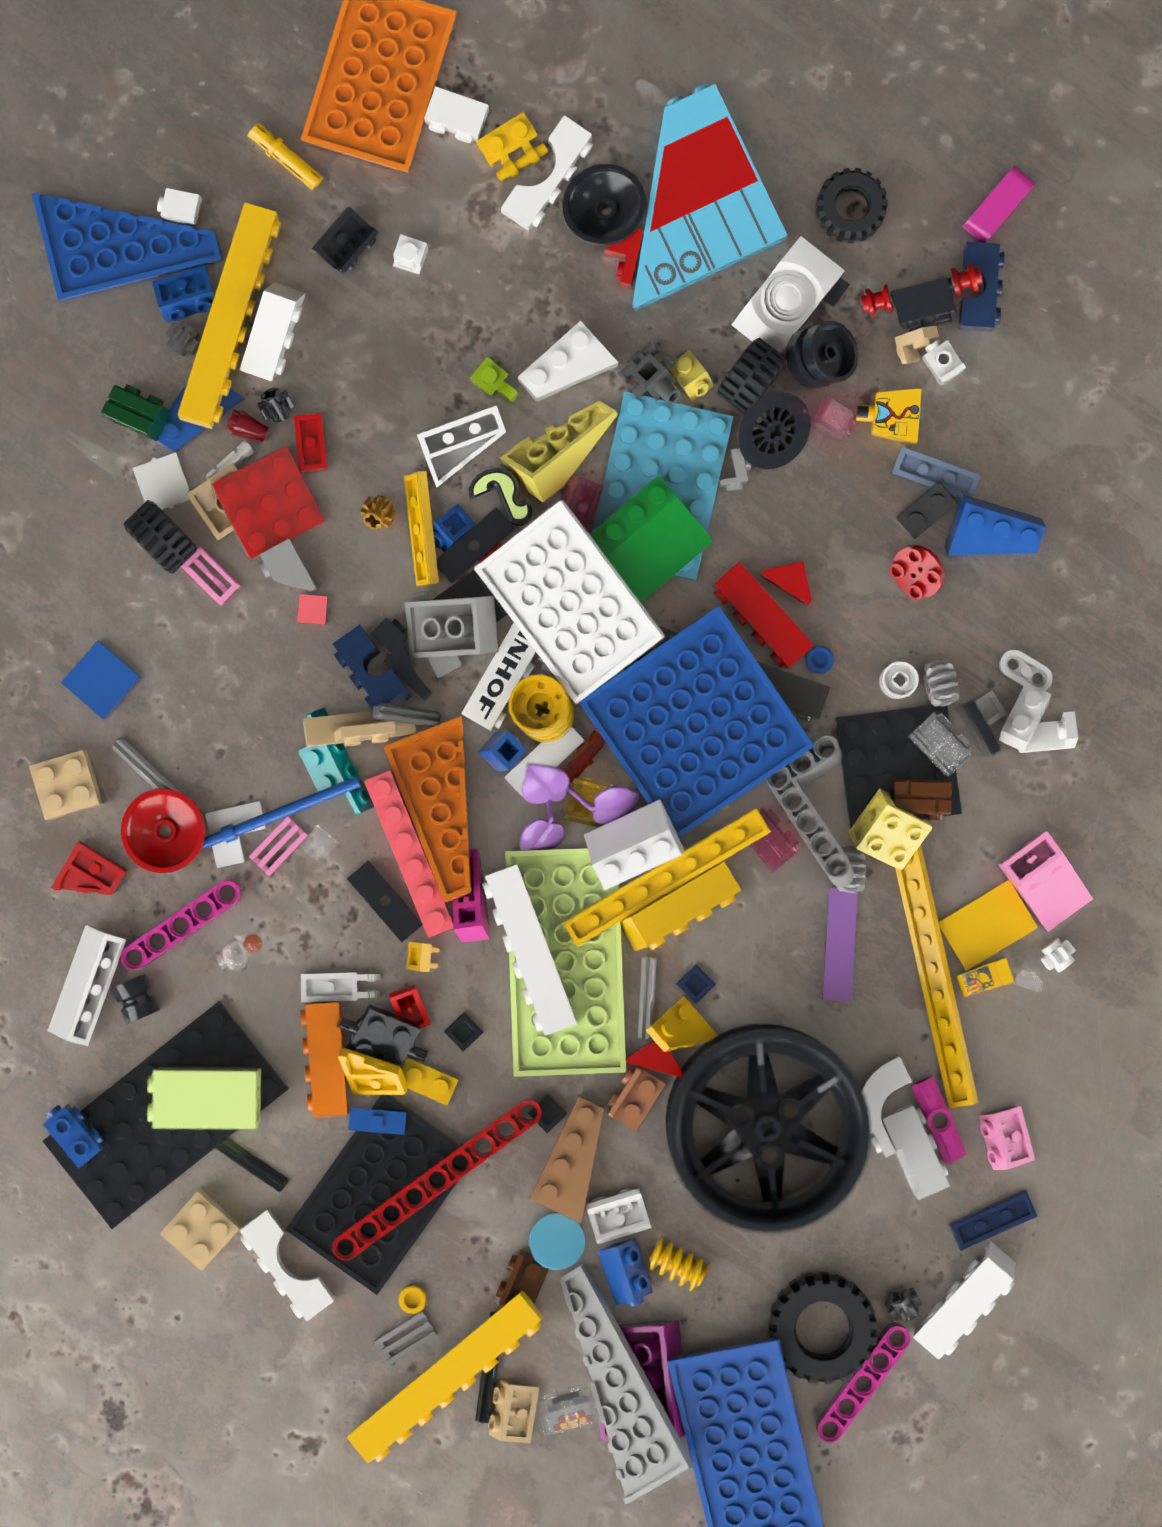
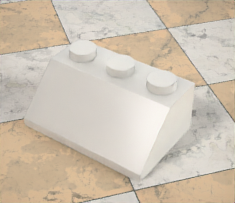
[584,799,684,890]

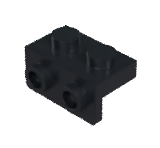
[312,207,379,274]

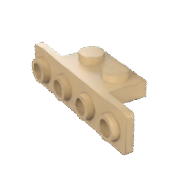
[303,707,416,747]

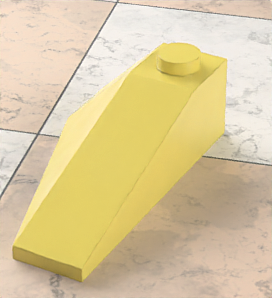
[500,401,618,503]

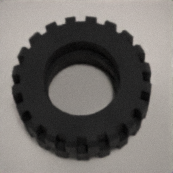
[768,1272,878,1385]

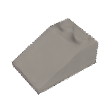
[405,596,498,658]

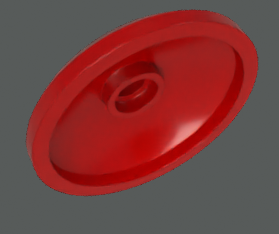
[121,789,205,873]

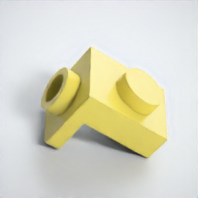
[669,350,714,401]

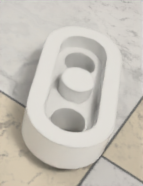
[999,650,1052,691]

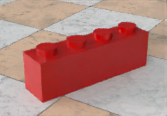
[713,562,814,669]

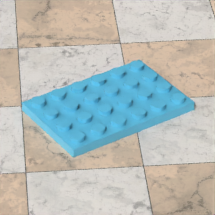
[592,391,734,581]

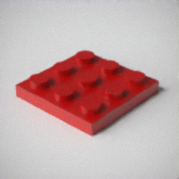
[210,446,325,560]

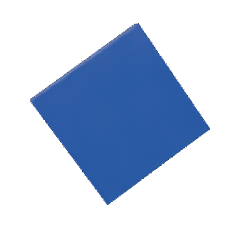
[61,641,141,720]

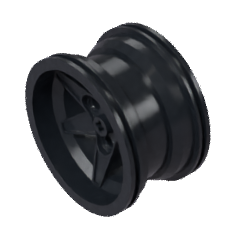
[665,1024,871,1233]

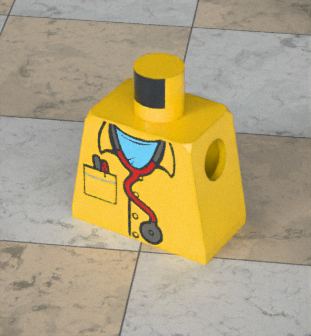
[856,389,922,445]

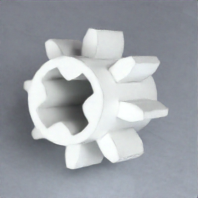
[1040,938,1076,973]

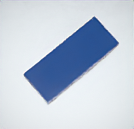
[348,1107,407,1135]

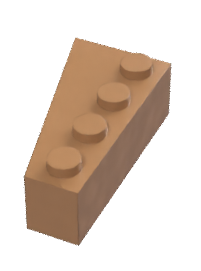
[530,1095,604,1223]

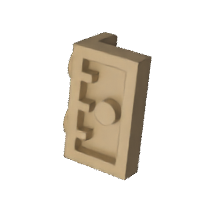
[488,1380,540,1443]

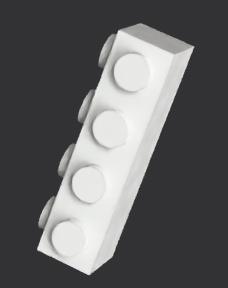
[47,925,126,1046]

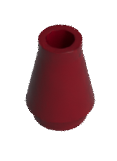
[225,409,269,442]

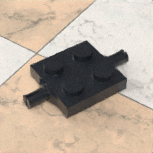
[337,1004,428,1066]

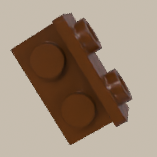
[496,1250,549,1307]

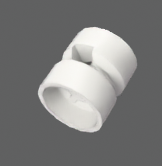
[879,661,919,699]

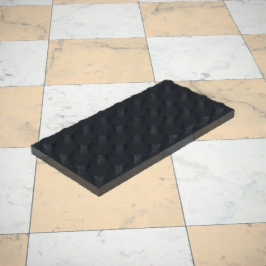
[42,1001,290,1229]

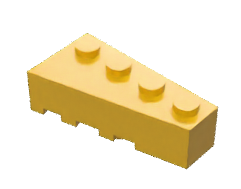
[621,861,741,952]

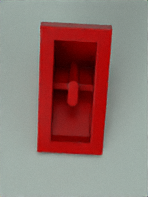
[760,561,812,606]
[388,983,431,1028]
[626,1040,682,1077]

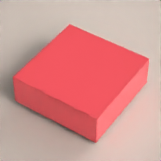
[297,594,328,625]

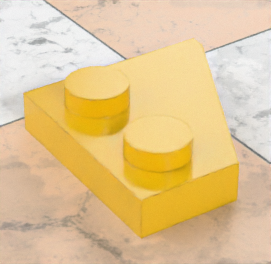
[646,996,718,1052]

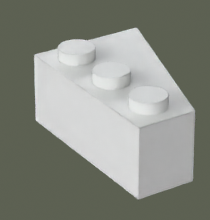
[240,282,306,381]
[518,321,618,402]
[416,404,506,487]
[881,1104,950,1200]

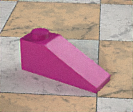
[452,849,489,943]

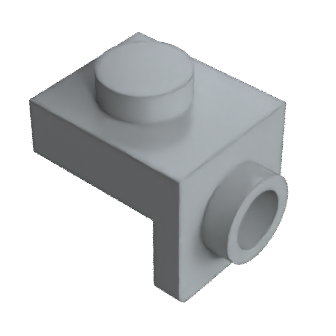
[719,448,751,492]

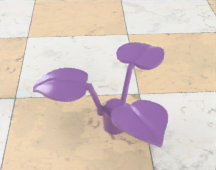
[519,763,639,851]

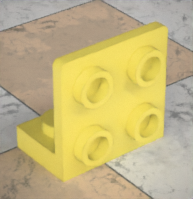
[849,788,932,870]

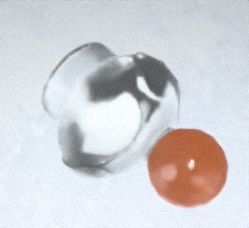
[216,934,263,972]

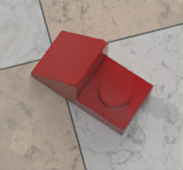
[604,229,643,289]

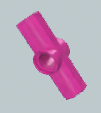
[910,1076,967,1164]

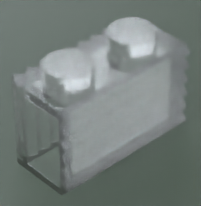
[908,712,973,777]

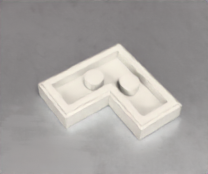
[205,801,267,868]

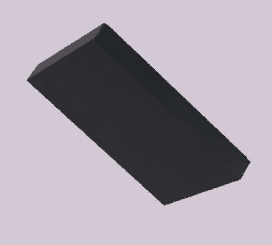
[955,701,1001,757]

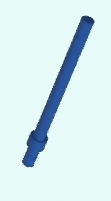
[203,776,361,849]

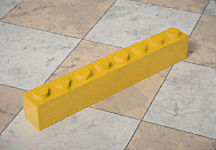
[178,202,281,429]
[347,1291,544,1463]

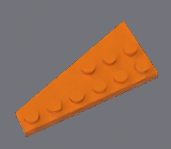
[383,716,471,903]

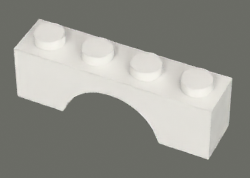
[501,115,593,231]
[239,1208,336,1321]

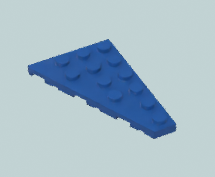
[32,193,223,301]

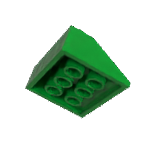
[590,475,713,603]

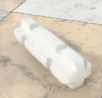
[206,441,254,479]

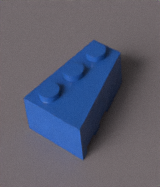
[944,495,1046,555]

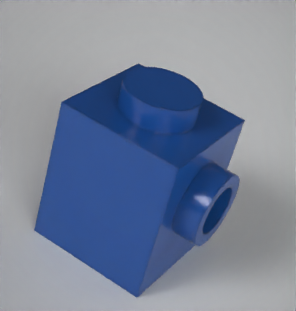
[478,730,527,771]

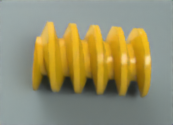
[649,1236,711,1292]

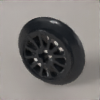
[737,392,811,469]

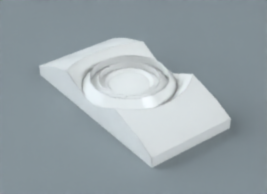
[732,236,845,353]

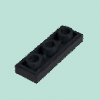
[436,507,515,584]
[347,860,423,942]

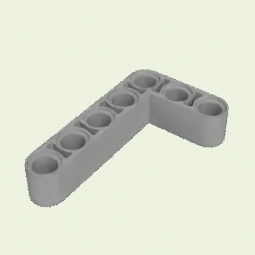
[766,735,854,886]

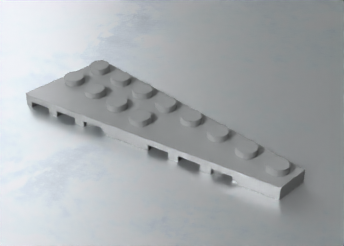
[560,1264,694,1505]

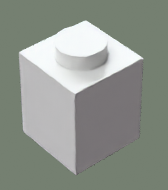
[157,188,202,227]

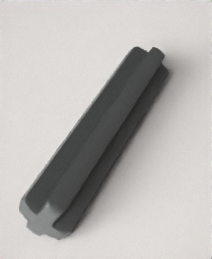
[372,703,441,727]

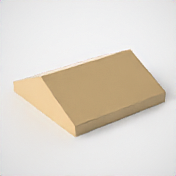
[186,463,238,541]

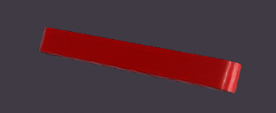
[333,1098,542,1260]

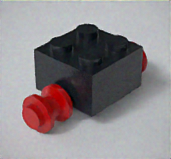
[861,263,983,332]

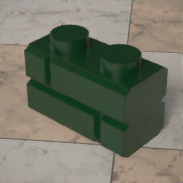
[101,384,171,441]

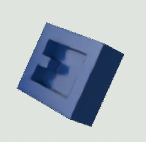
[432,504,476,552]

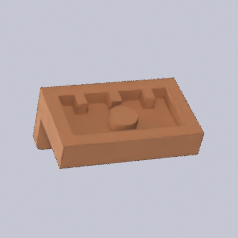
[606,1066,666,1131]

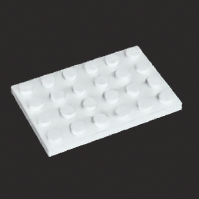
[474,500,665,704]

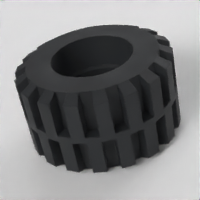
[816,168,888,243]
[717,337,787,414]
[123,500,197,574]

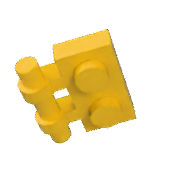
[476,112,548,182]

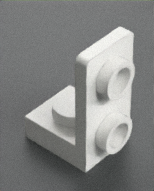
[1018,711,1078,753]

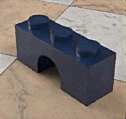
[958,242,1005,332]
[333,624,412,712]

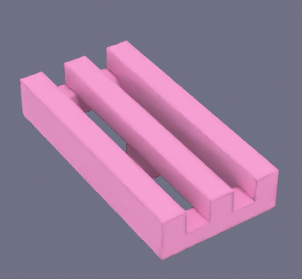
[181,546,241,606]
[249,816,308,876]

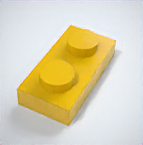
[402,1057,459,1106]

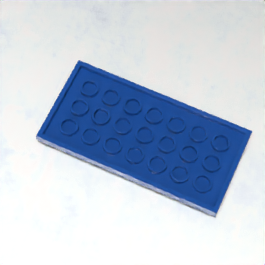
[667,1337,825,1527]

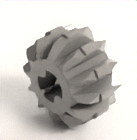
[922,658,960,707]
[836,846,865,893]

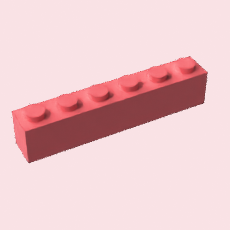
[364,771,454,938]

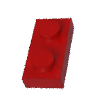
[294,413,328,473]

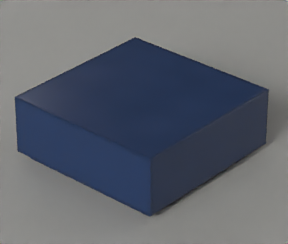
[676,964,716,1004]

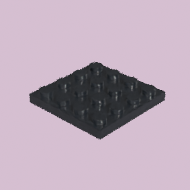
[835,705,962,829]

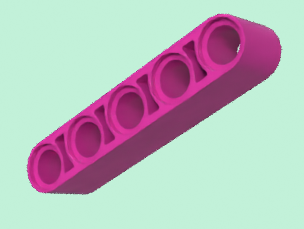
[121,880,242,970]
[816,1323,910,1443]

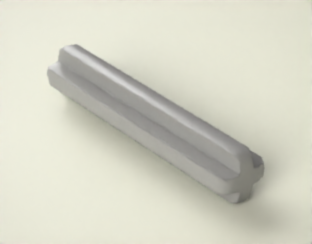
[112,737,180,792]
[638,956,657,1039]

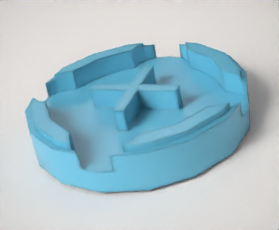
[528,1213,585,1270]

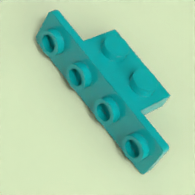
[298,708,374,815]

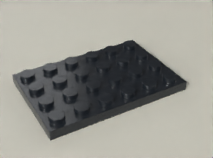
[285,1095,468,1295]

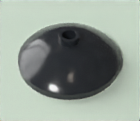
[562,164,647,246]

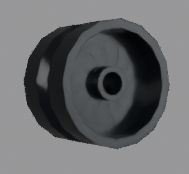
[786,321,859,389]

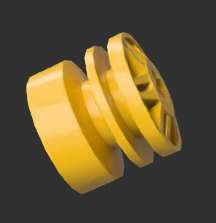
[509,674,575,743]

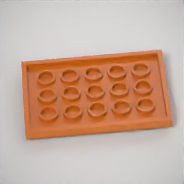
[301,0,457,173]

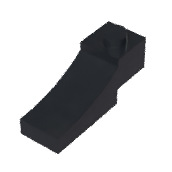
[371,617,433,701]

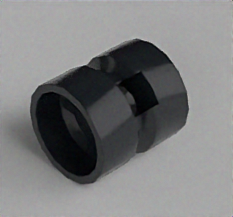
[111,974,160,1024]

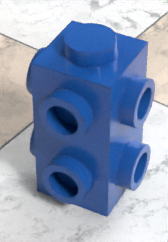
[43,1104,104,1168]
[598,1239,653,1307]

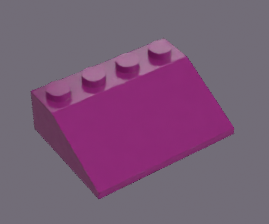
[599,1320,685,1441]

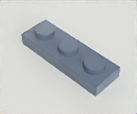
[892,447,981,498]

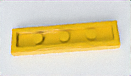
[404,471,439,587]

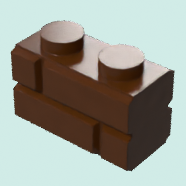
[892,779,952,820]

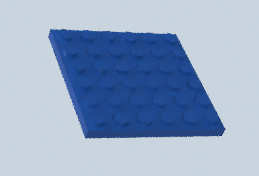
[579,606,814,838]

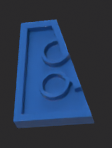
[157,382,245,452]

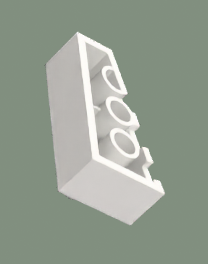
[913,1241,1016,1360]

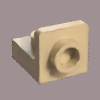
[894,326,939,364]

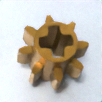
[359,495,397,530]

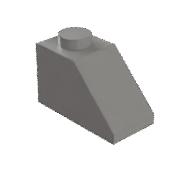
[258,539,318,593]

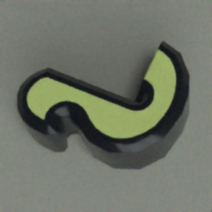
[468,468,533,526]

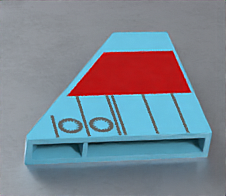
[632,83,788,311]

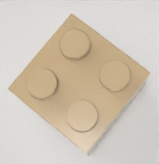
[29,750,103,820]
[160,1188,243,1271]

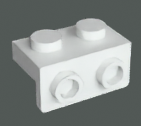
[586,1188,651,1244]

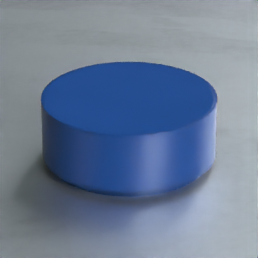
[805,646,834,674]

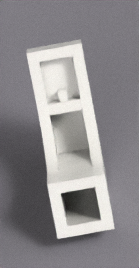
[861,1055,912,1157]

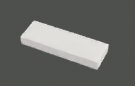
[504,727,585,798]

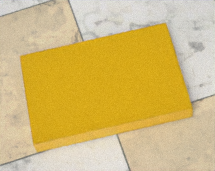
[938,880,1038,971]

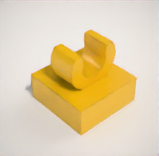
[406,941,440,972]

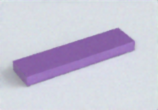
[822,887,858,1001]

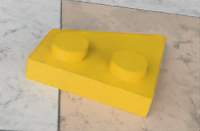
[338,1048,408,1095]

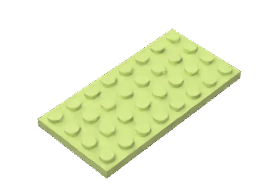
[505,848,626,1077]

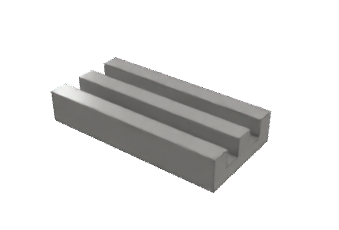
[375,1310,437,1366]

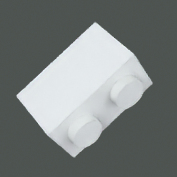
[424,87,489,143]
[999,682,1051,752]

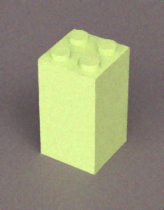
[148,1067,261,1129]

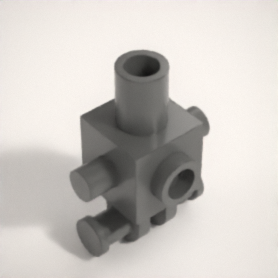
[617,342,681,404]

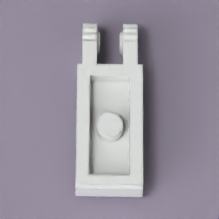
[301,972,380,1002]

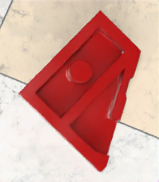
[51,841,128,895]

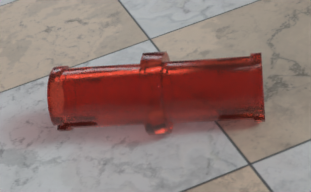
[563,729,606,784]

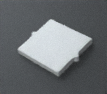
[132,452,190,510]

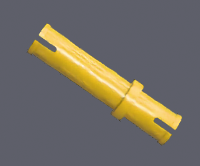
[248,122,324,191]

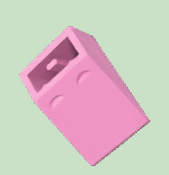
[998,831,1093,932]

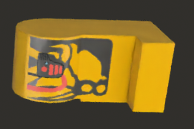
[956,957,1014,997]

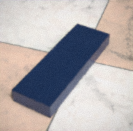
[948,1190,1038,1251]

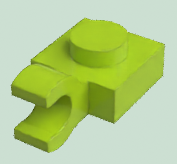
[470,357,519,403]

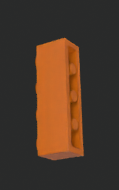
[300,1001,349,1118]

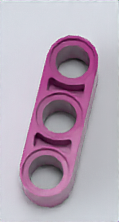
[963,165,1036,243]

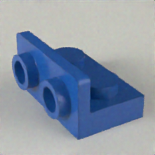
[152,265,215,323]

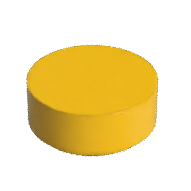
[399,1284,427,1314]

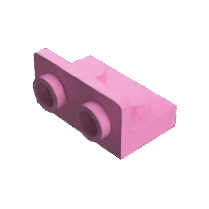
[979,1106,1035,1170]

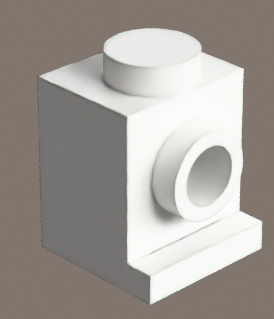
[393,234,428,275]
[922,339,966,386]

